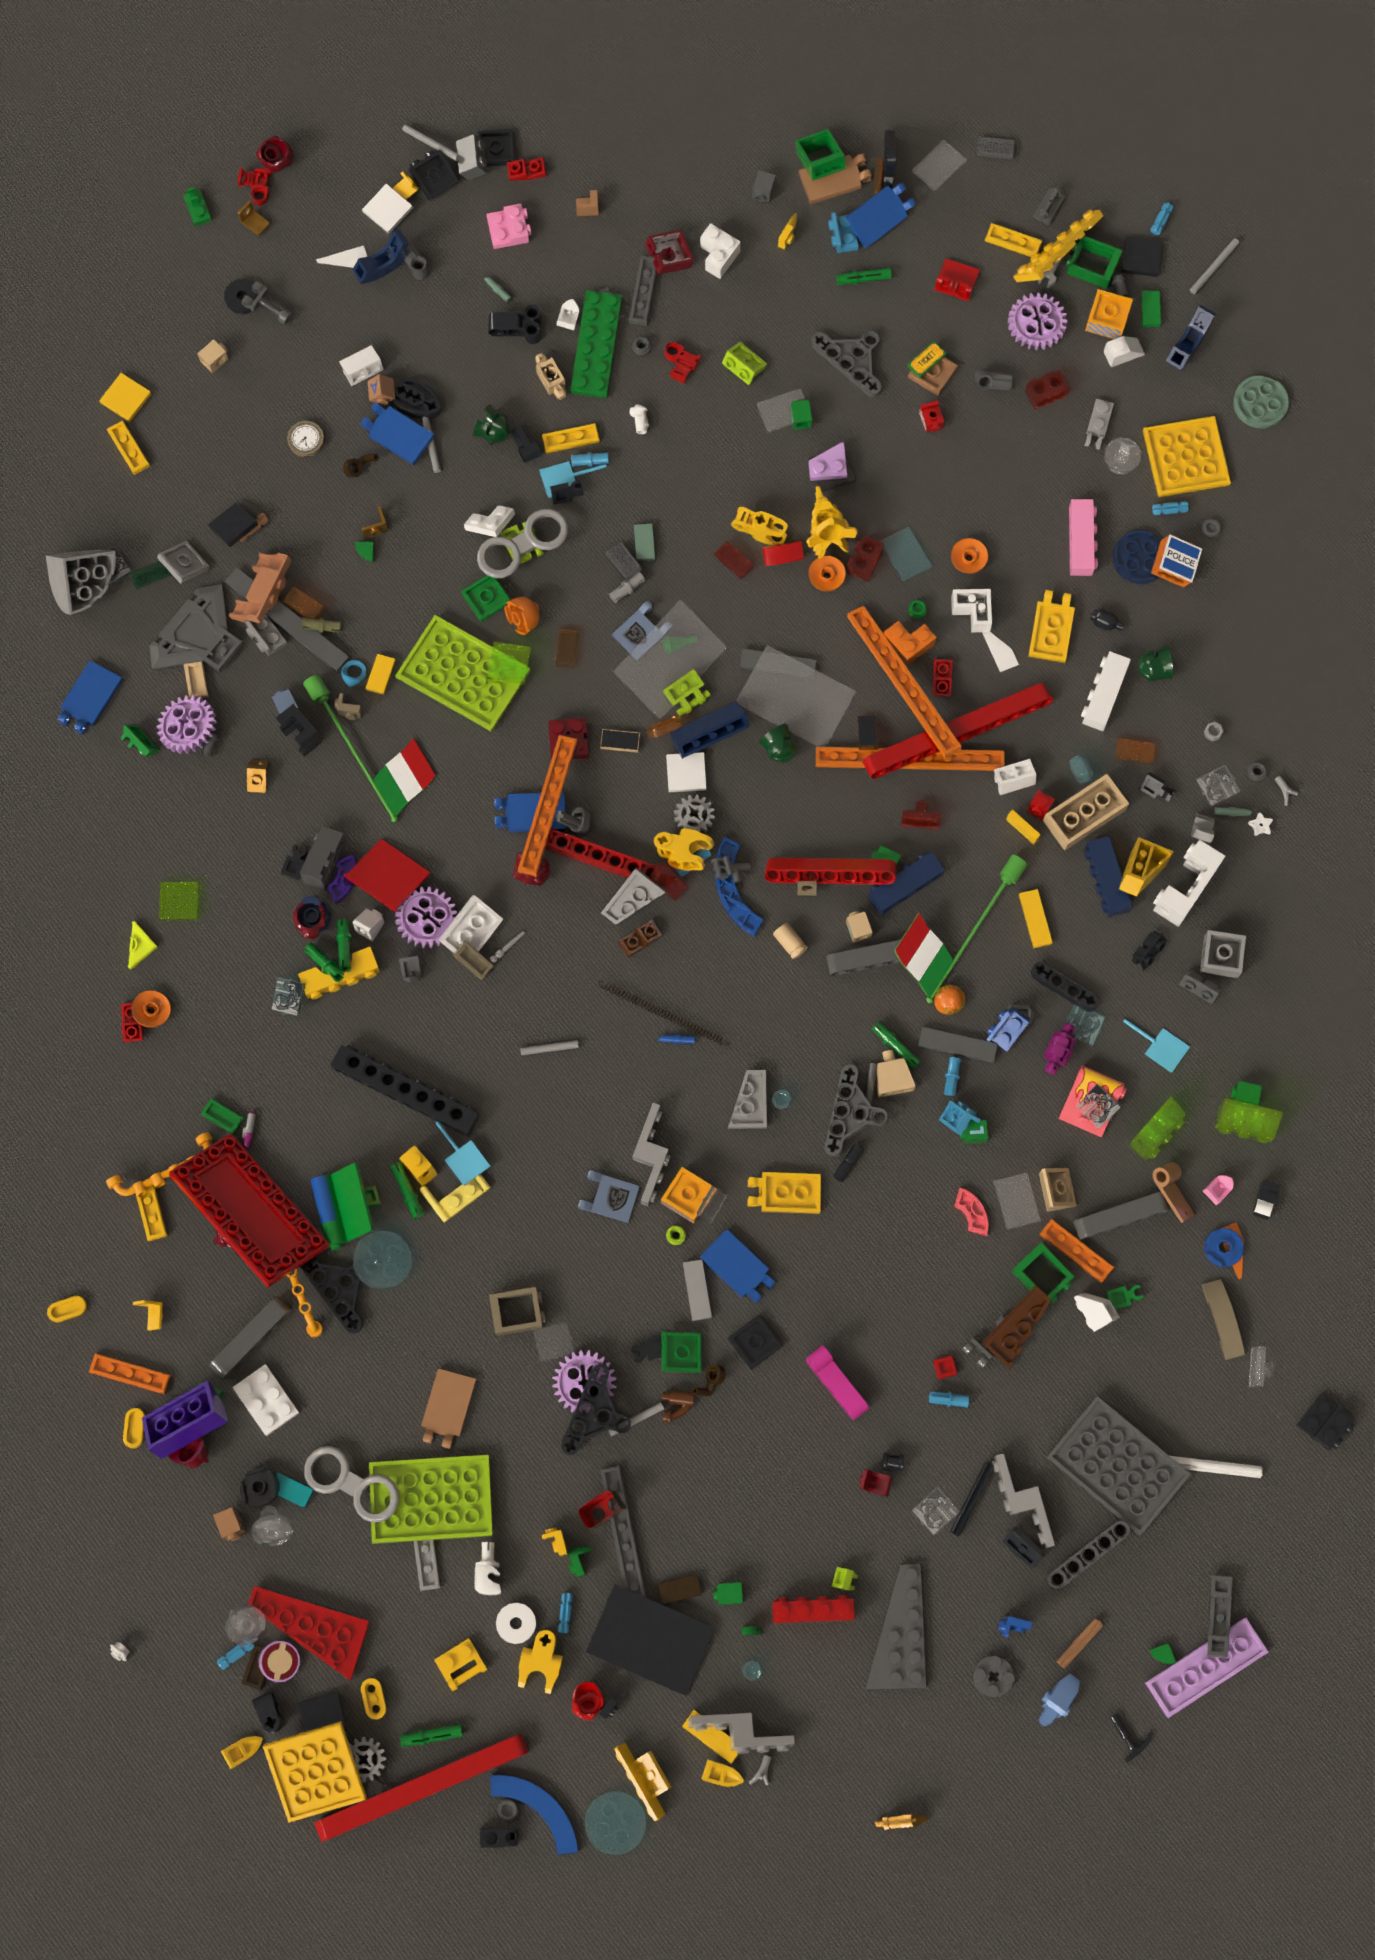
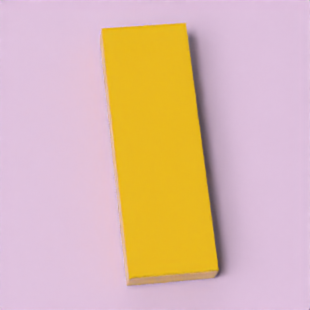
[985,223,1042,257]
[107,420,150,475]
[542,423,600,453]
[1019,889,1053,949]
[136,1185,168,1242]
[682,1710,738,1763]

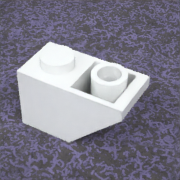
[1074,1292,1120,1332]

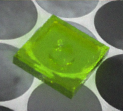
[488,642,531,684]
[159,882,199,920]

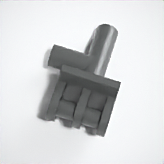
[711,856,751,883]

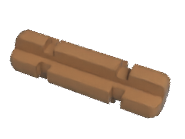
[240,513,269,542]

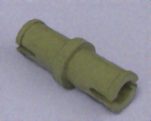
[301,617,340,633]

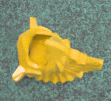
[806,486,858,559]

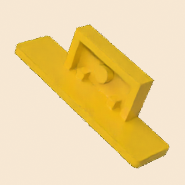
[614,1742,671,1821]

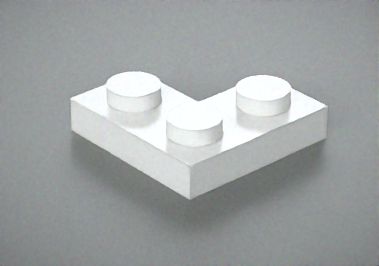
[464,505,515,537]

